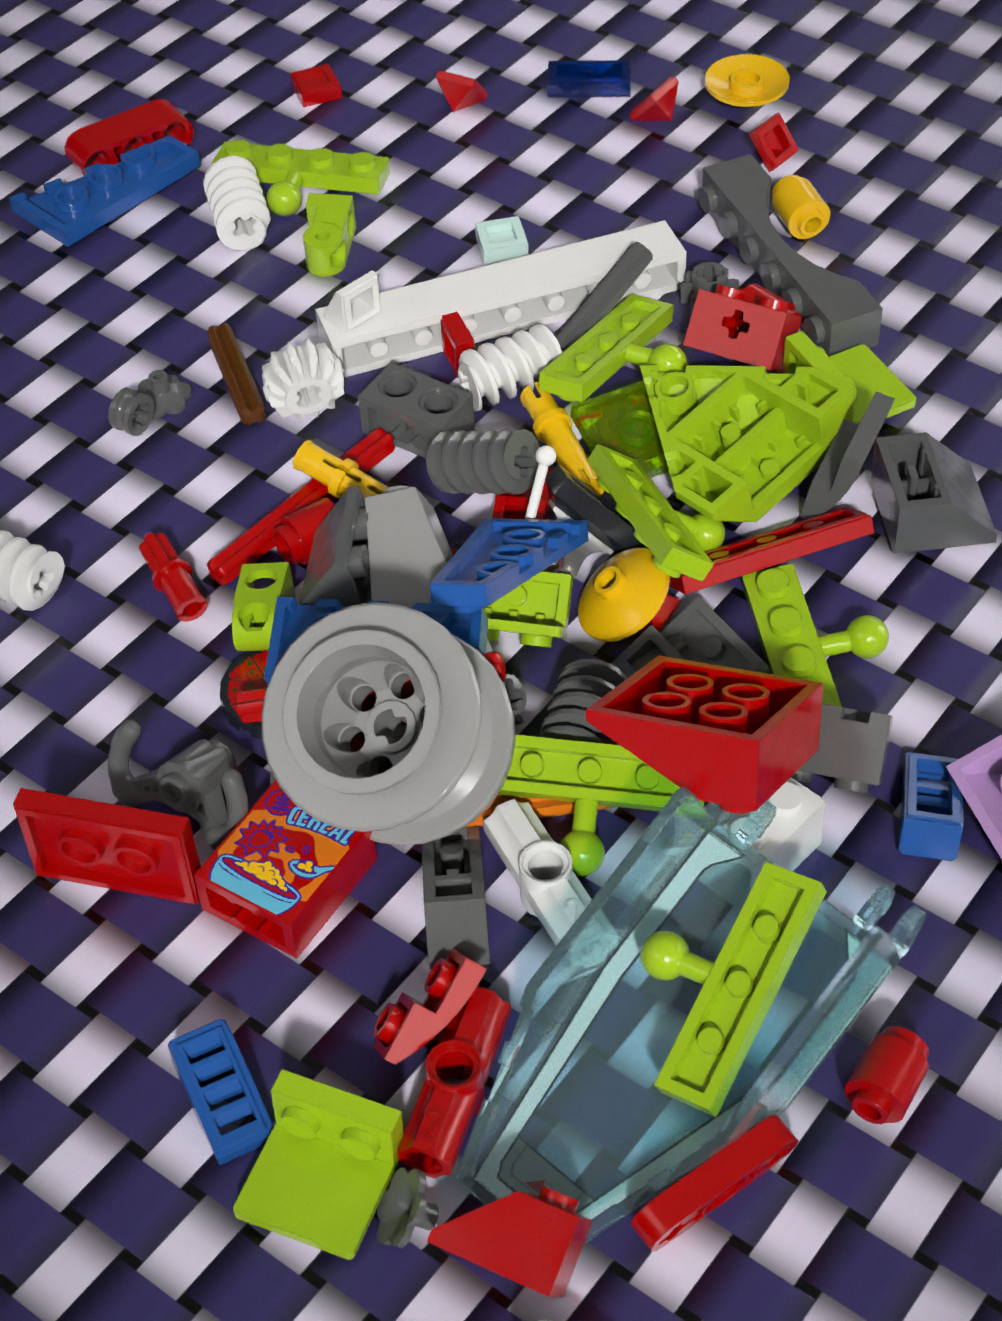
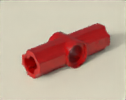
[397,987,511,1179]

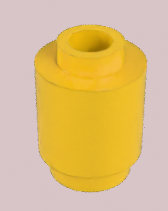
[772,175,830,239]

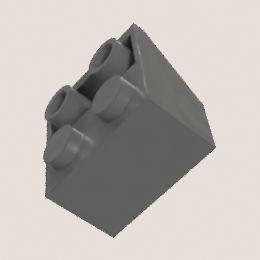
[870,432,997,554]
[299,486,372,607]

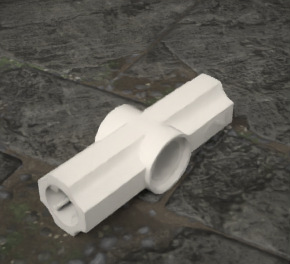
[484,799,611,964]

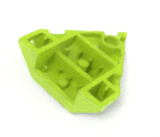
[639,365,854,522]

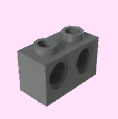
[358,362,475,458]

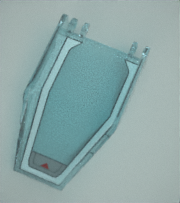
[455,787,926,1245]

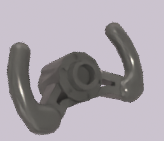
[108,720,249,850]

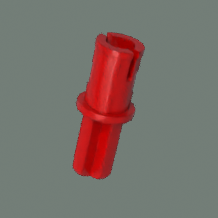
[139,532,208,622]

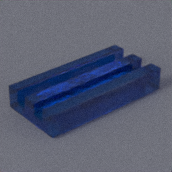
[547,60,631,98]

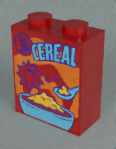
[194,780,377,959]

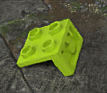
[783,331,916,424]
[233,1069,403,1260]

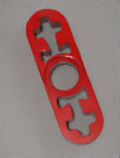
[630,1114,799,1252]

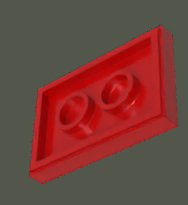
[13,788,201,905]

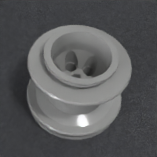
[261,602,516,846]

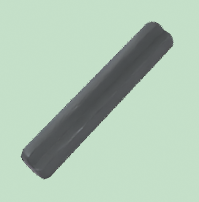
[556,242,653,353]

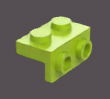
[483,571,574,648]

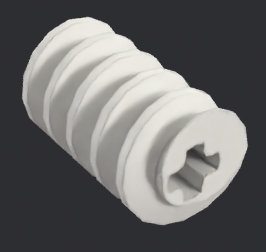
[203,156,270,250]
[458,324,562,412]
[0,530,65,611]

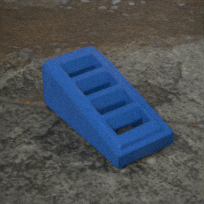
[899,752,964,861]
[168,1019,274,1166]

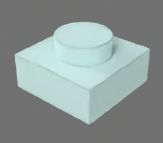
[475,216,529,265]

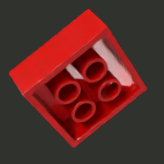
[586,655,823,814]

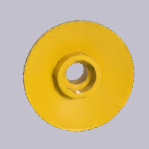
[705,54,790,107]
[578,548,670,642]

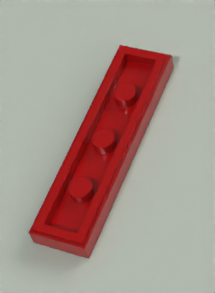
[669,506,874,594]

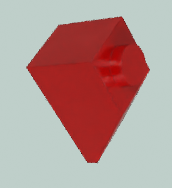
[427,1185,593,1297]

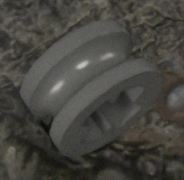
[108,387,155,436]

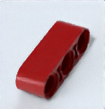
[65,99,194,176]

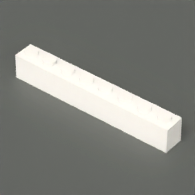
[315,220,686,378]

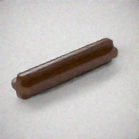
[207,322,266,426]

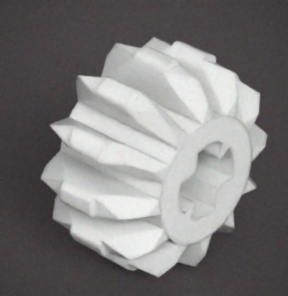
[262,338,344,422]

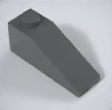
[422,826,490,969]

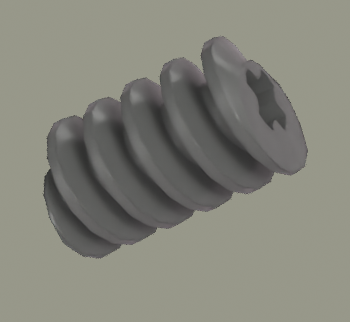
[426,429,539,495]
[538,659,627,744]

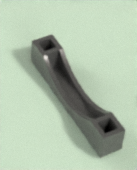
[698,154,883,357]

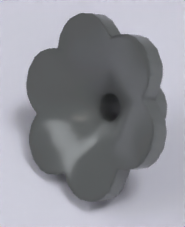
[137,370,192,419]
[377,1168,439,1248]

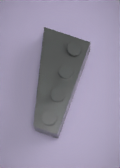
[791,704,893,793]

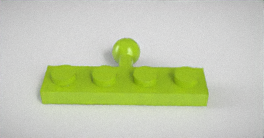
[212,140,390,216]
[539,293,687,403]
[587,444,725,582]
[742,563,889,707]
[498,734,704,876]
[640,861,827,1117]

